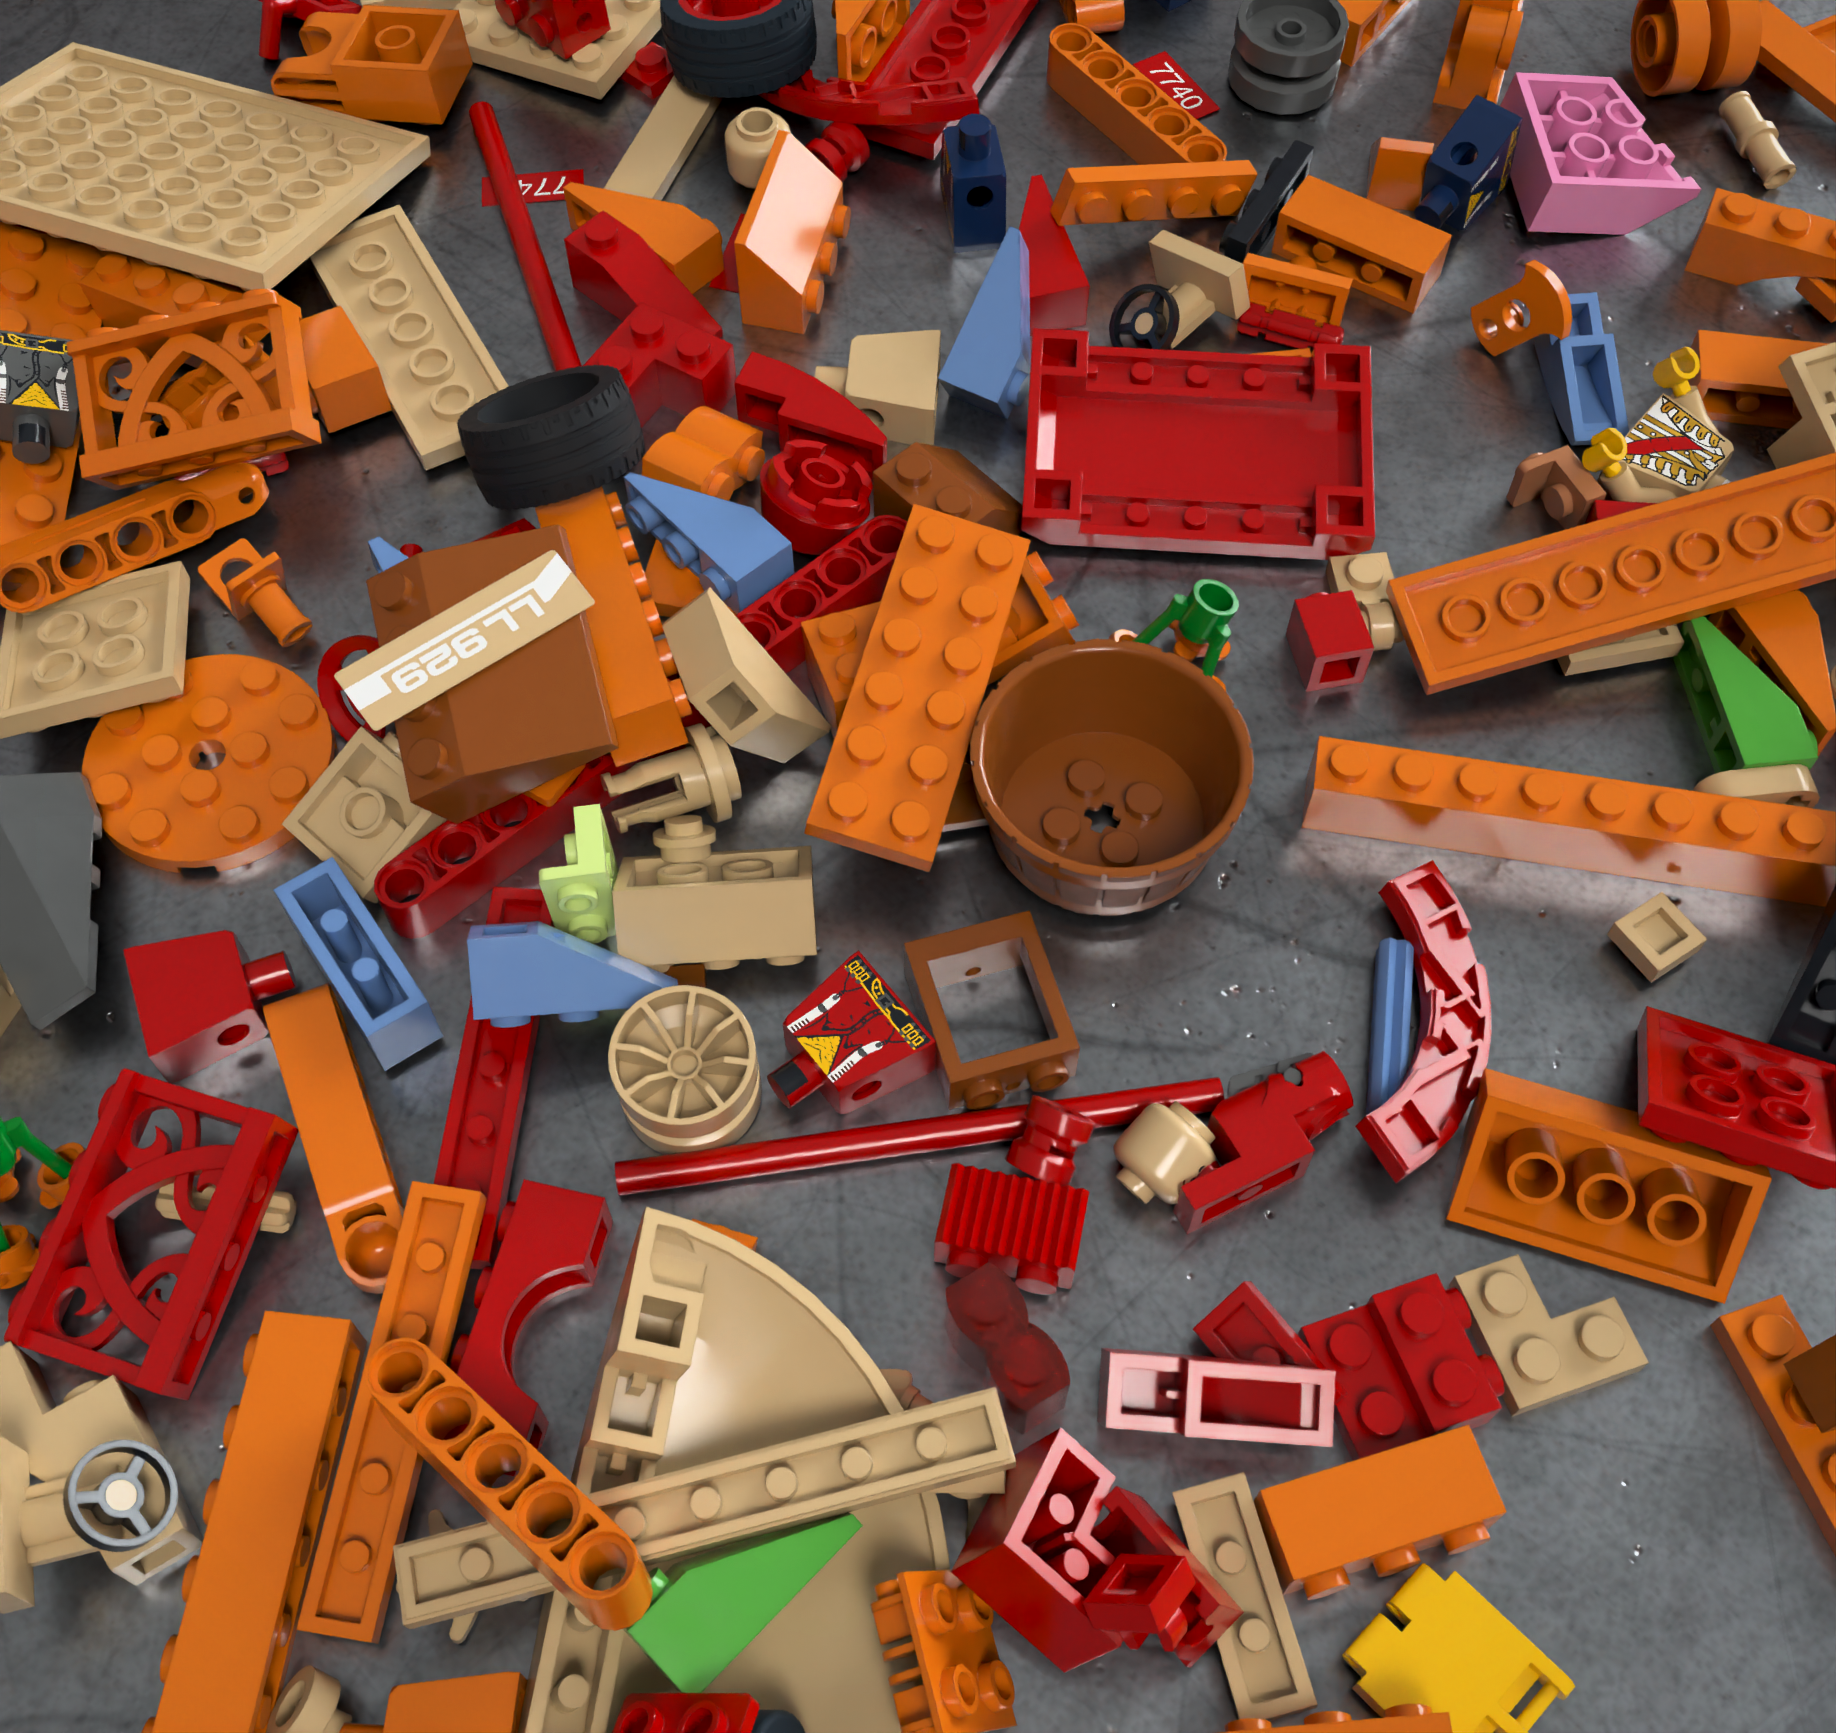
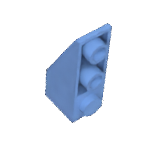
[624,472,794,614]
[467,921,678,1028]

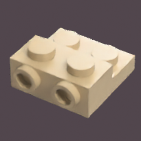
[282,726,447,904]

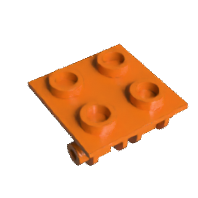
[870,1570,1017,1733]

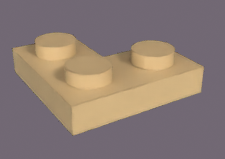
[1449,1254,1649,1417]

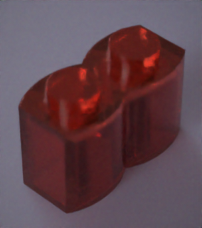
[945,1262,1070,1435]

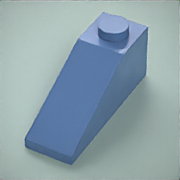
[938,226,1031,420]

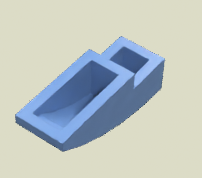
[1534,292,1629,446]

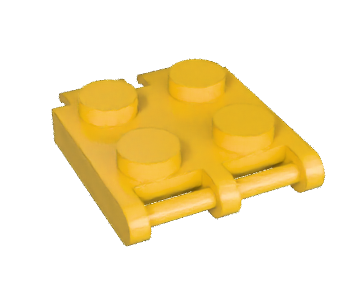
[1342,1563,1575,1733]

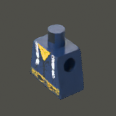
[1414,95,1523,231]
[940,114,1006,253]

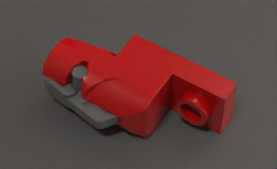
[1173,1051,1354,1234]

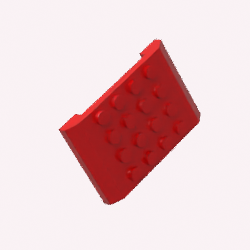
[1021,328,1375,560]

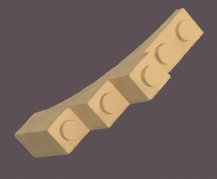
[0,1341,203,1586]

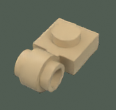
[1326,552,1404,651]

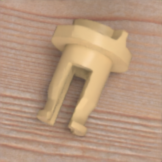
[600,723,742,834]

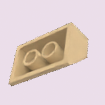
[612,846,817,973]

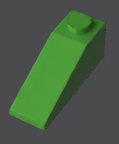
[1673,616,1818,774]
[623,1513,863,1693]

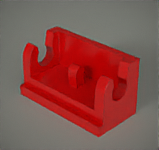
[1090,1486,1244,1668]

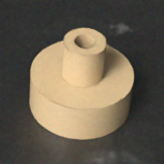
[266,1665,352,1733]

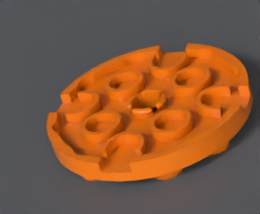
[82,654,337,873]

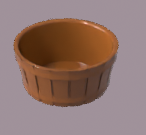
[970,639,1254,916]

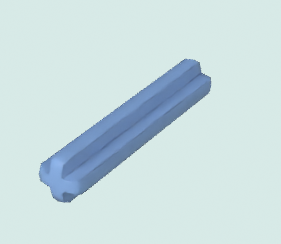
[1366,938,1414,1115]

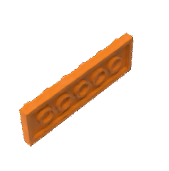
[804,504,1031,872]

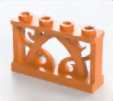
[66,289,322,490]

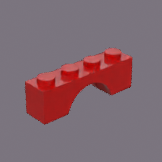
[443,1179,613,1488]

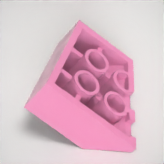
[1500,72,1701,235]

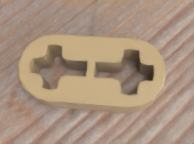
[1693,764,1820,808]

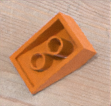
[831,0,910,82]

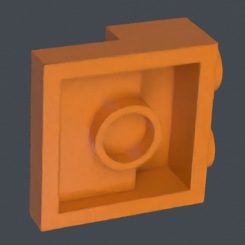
[987,551,1079,686]

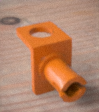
[198,538,313,647]

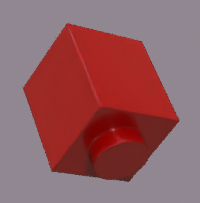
[1286,590,1374,692]

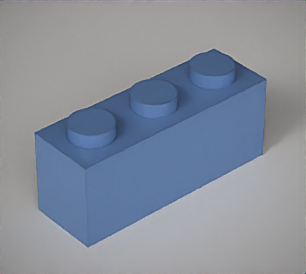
[273,857,443,1071]

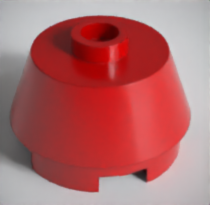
[760,440,873,555]

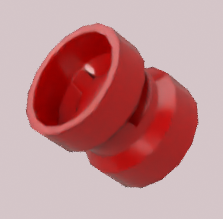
[805,121,870,183]
[1005,1095,1096,1186]

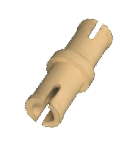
[1718,91,1796,189]

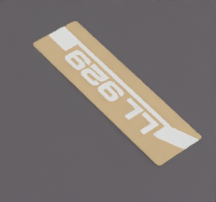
[334,550,595,731]

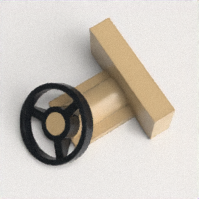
[1109,230,1250,350]
[0,1435,178,1614]

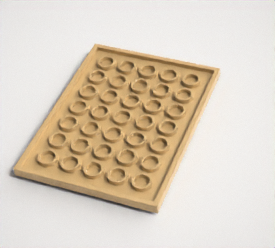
[0,42,431,291]

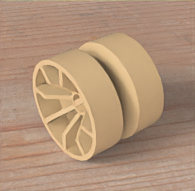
[608,985,762,1155]

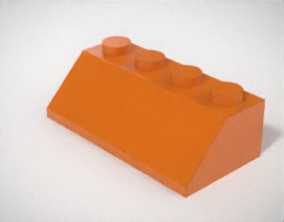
[1446,1068,1772,1304]

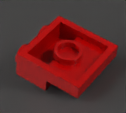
[1297,1273,1505,1461]

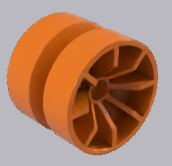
[1630,0,1762,97]

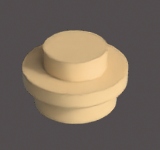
[652,815,717,863]

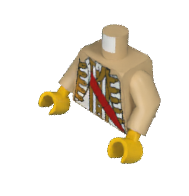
[1582,347,1734,503]

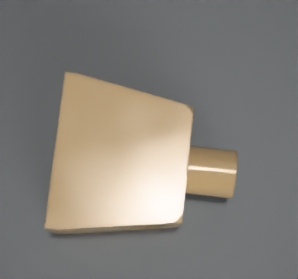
[815,330,941,445]

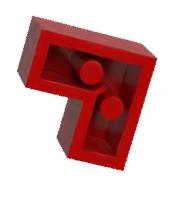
[583,302,737,428]
[951,1428,1124,1673]

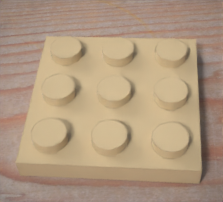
[0,561,190,739]

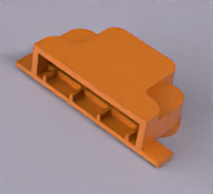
[1433,0,1524,109]

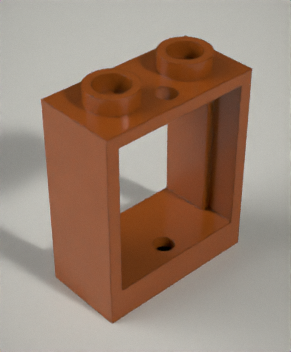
[904,910,1080,1110]

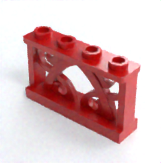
[4,1068,299,1401]

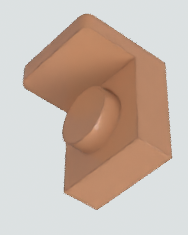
[1506,445,1607,530]

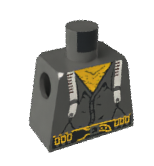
[0,330,80,464]

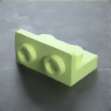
[539,804,619,944]

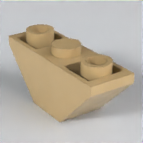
[662,587,832,763]

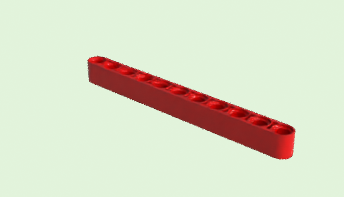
[374,515,907,939]

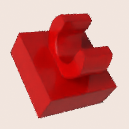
[1082,1554,1196,1652]

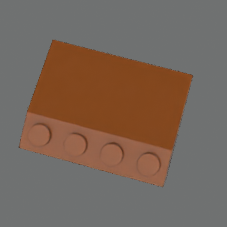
[366,524,619,824]

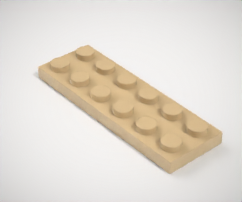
[307,204,509,471]

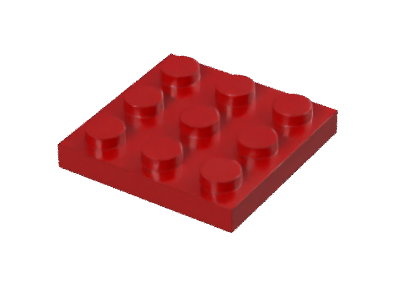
[1637,1006,1836,1190]

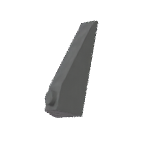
[0,772,102,1030]

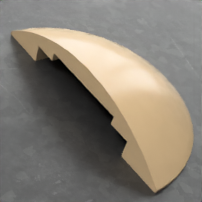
[518,1206,950,1733]

